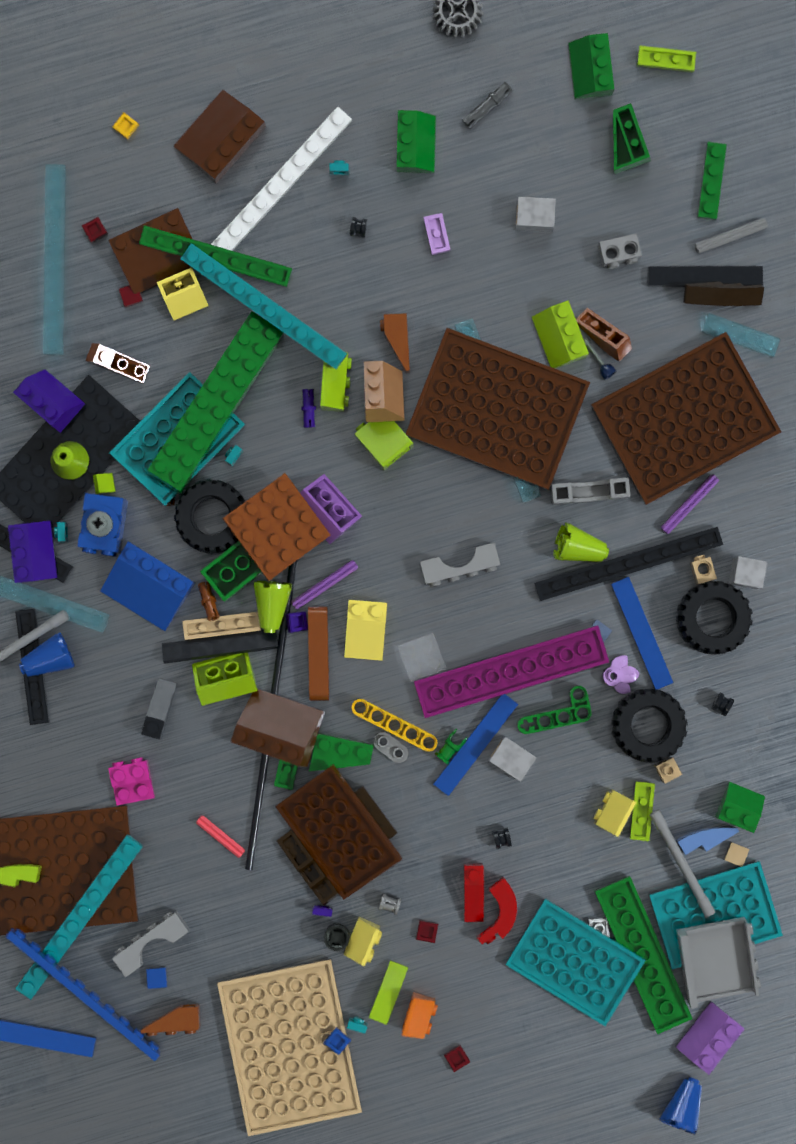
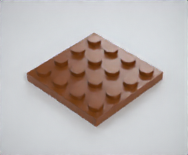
[222,473,331,581]

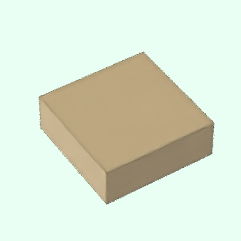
[724,842,750,867]

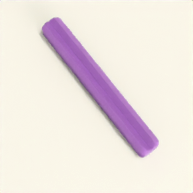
[661,474,719,534]
[291,560,358,609]

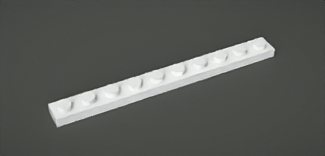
[211,107,352,251]

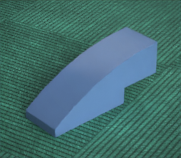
[675,826,739,855]

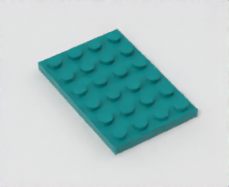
[109,372,245,506]
[649,861,783,970]
[506,898,645,1026]

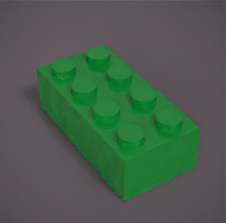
[200,541,262,602]

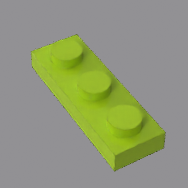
[637,46,696,72]
[629,781,655,841]

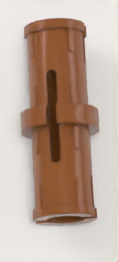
[198,581,220,621]

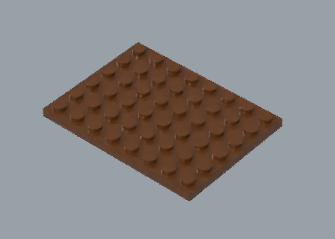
[406,328,590,490]
[591,332,781,505]
[0,805,139,936]

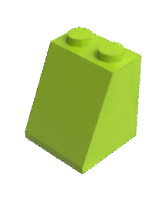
[355,421,413,471]

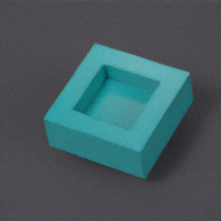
[329,160,349,175]
[225,445,243,466]
[54,522,68,543]
[347,1017,368,1034]

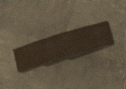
[683,281,764,306]
[277,830,339,906]

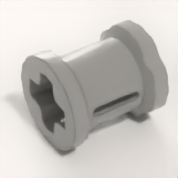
[378,893,401,915]

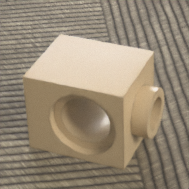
[690,555,717,585]
[654,757,682,783]

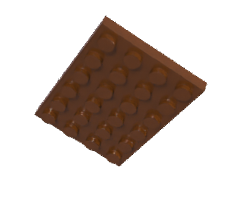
[275,764,403,900]

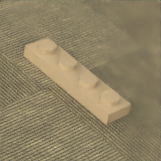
[182,612,261,640]

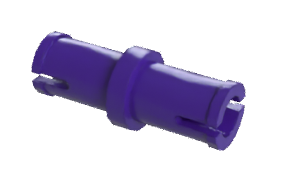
[301,389,316,428]

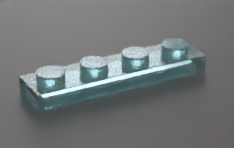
[702,313,781,357]

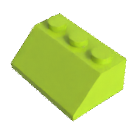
[531,300,589,369]
[320,352,352,412]
[192,653,258,706]

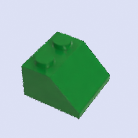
[715,782,765,833]

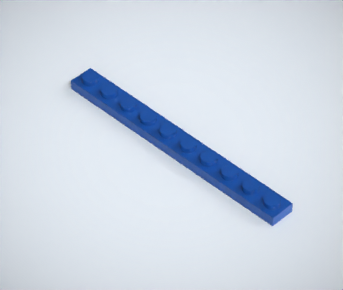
[6,927,160,1061]

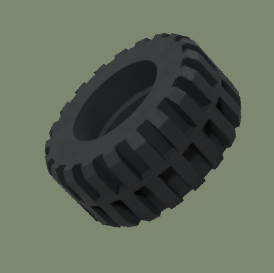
[174,479,245,554]
[676,581,753,654]
[612,689,688,763]

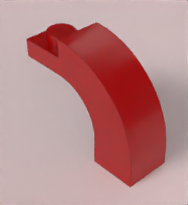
[477,877,517,945]

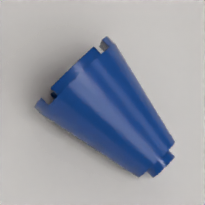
[19,632,75,677]
[659,1077,702,1135]

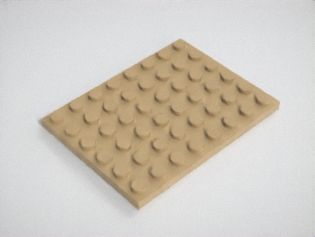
[217,959,362,1136]

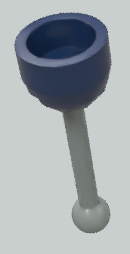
[584,338,617,380]

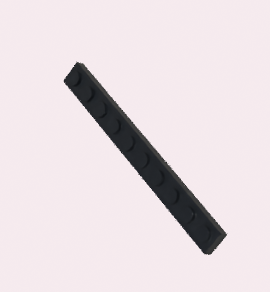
[534,527,723,601]

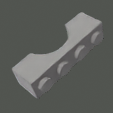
[550,478,631,505]
[420,543,500,587]
[112,911,190,978]

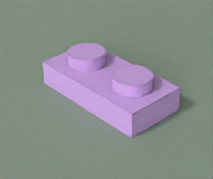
[423,213,451,255]

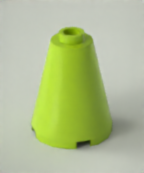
[51,441,89,480]
[553,522,609,562]
[254,581,292,633]

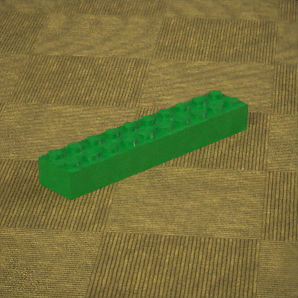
[147,311,284,495]

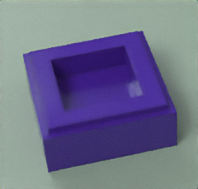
[286,611,308,633]
[312,905,333,917]

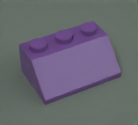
[300,474,362,544]
[676,1001,745,1075]

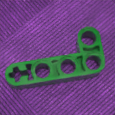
[517,686,592,734]

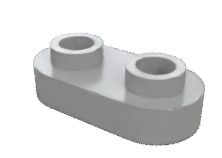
[374,732,408,763]

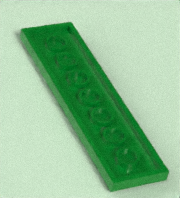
[594,876,693,1035]

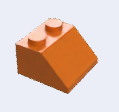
[402,992,438,1039]

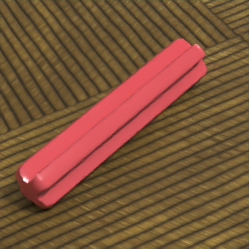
[196,815,245,858]

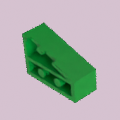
[613,103,651,174]
[309,733,374,772]

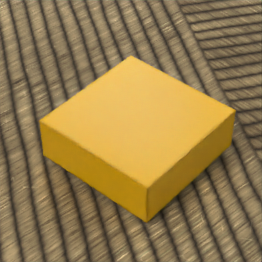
[112,112,139,140]

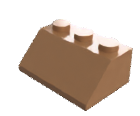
[364,361,404,422]

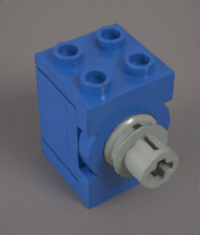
[77,493,128,557]

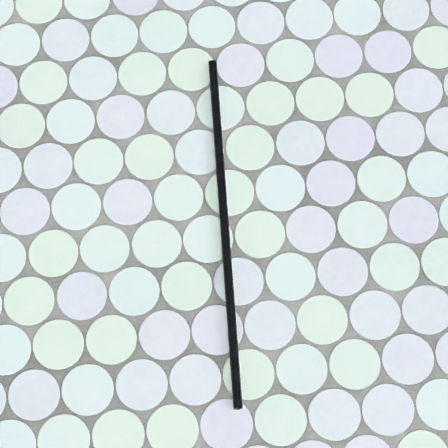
[245,560,298,870]

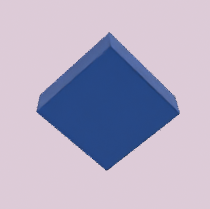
[146,967,168,989]
[324,1027,351,1055]

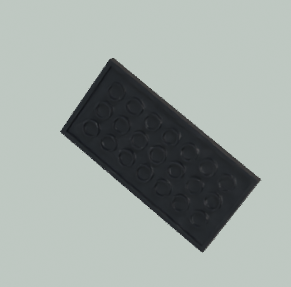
[0,374,140,529]

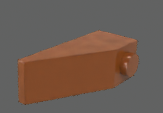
[576,308,632,362]
[380,313,410,373]

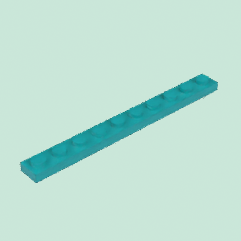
[181,243,347,370]
[15,834,143,1000]

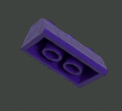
[13,369,85,433]
[8,521,57,583]

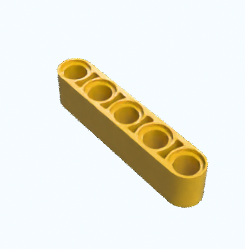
[352,699,438,752]

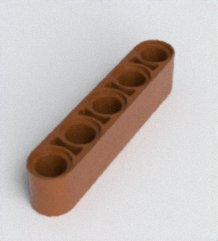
[308,606,329,701]

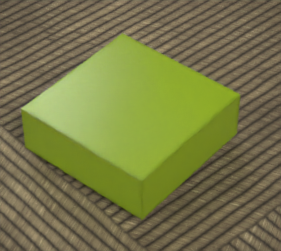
[93,473,115,494]

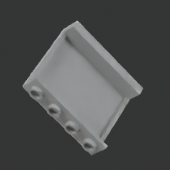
[676,917,761,1009]

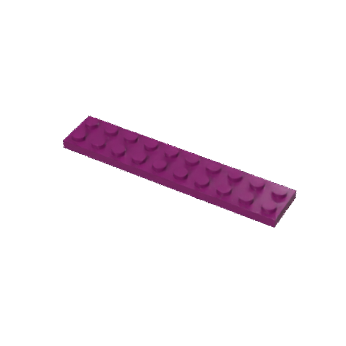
[414,626,609,718]

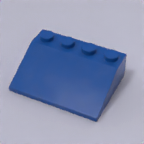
[100,541,195,631]

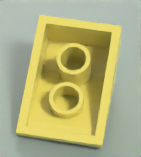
[344,600,387,661]

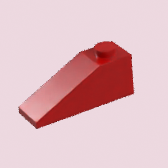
[464,863,484,922]

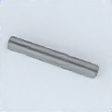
[695,218,768,253]

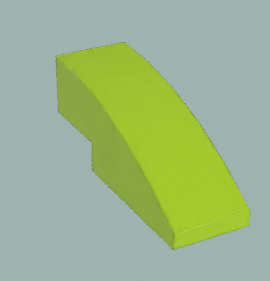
[0,864,42,887]
[369,960,408,1025]

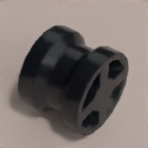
[350,217,367,238]
[711,692,734,716]
[493,827,512,849]

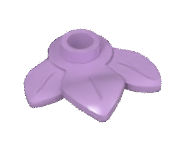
[602,655,639,694]

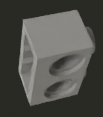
[598,233,642,269]

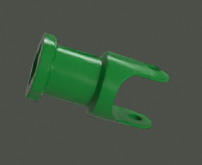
[435,729,467,765]

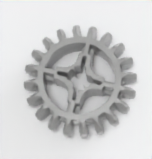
[432,0,483,38]

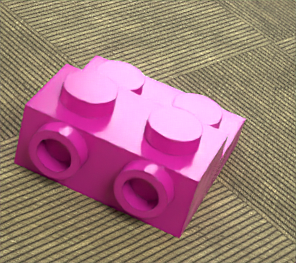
[108,757,155,805]

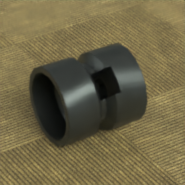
[324,923,350,951]

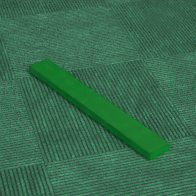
[139,225,292,287]

